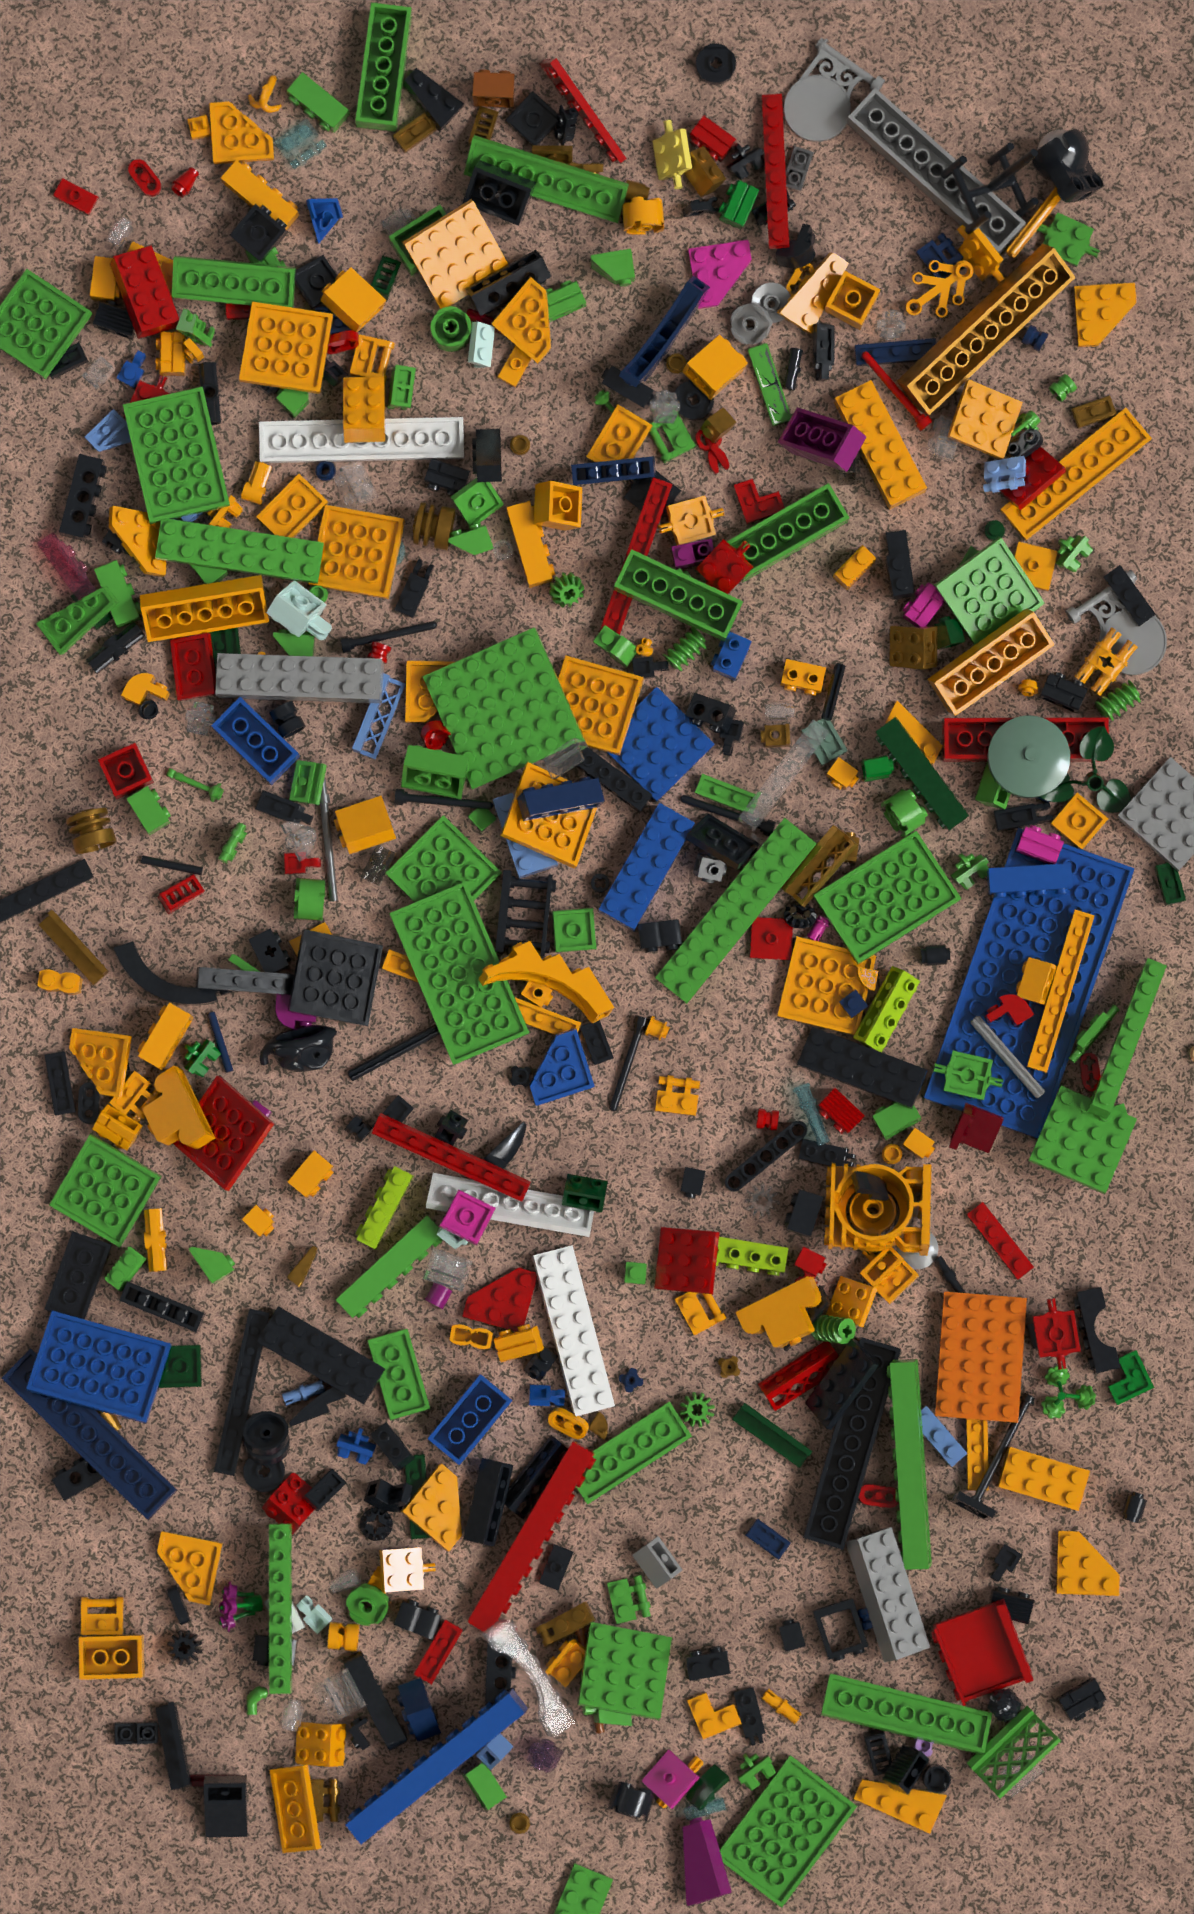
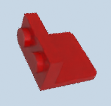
[262,1473,315,1535]

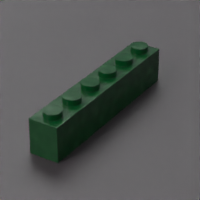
[875,716,969,831]

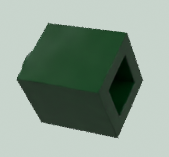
[932,616,965,650]

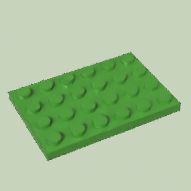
[123,387,230,524]
[813,831,961,964]
[719,1755,857,1908]

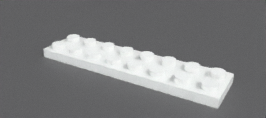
[426,1173,594,1237]
[532,1245,615,1417]

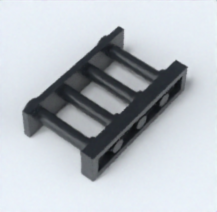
[495,870,556,958]

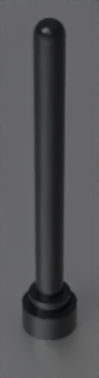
[340,621,437,654]
[394,788,493,809]
[680,795,776,836]
[609,1015,650,1112]

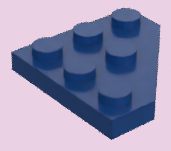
[529,1028,595,1106]

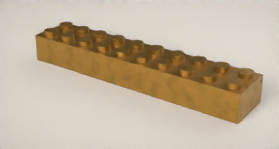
[897,244,1076,415]

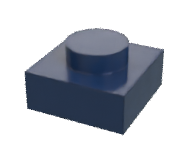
[839,990,868,1018]

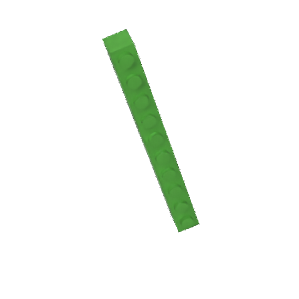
[887,1359,932,1570]

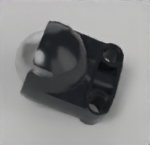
[1032,129,1103,203]

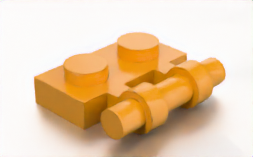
[109,1070,162,1123]
[655,1075,700,1116]

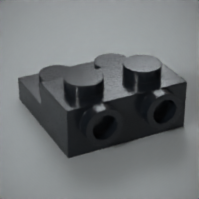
[230,204,288,262]

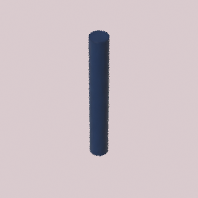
[207,1012,234,1073]

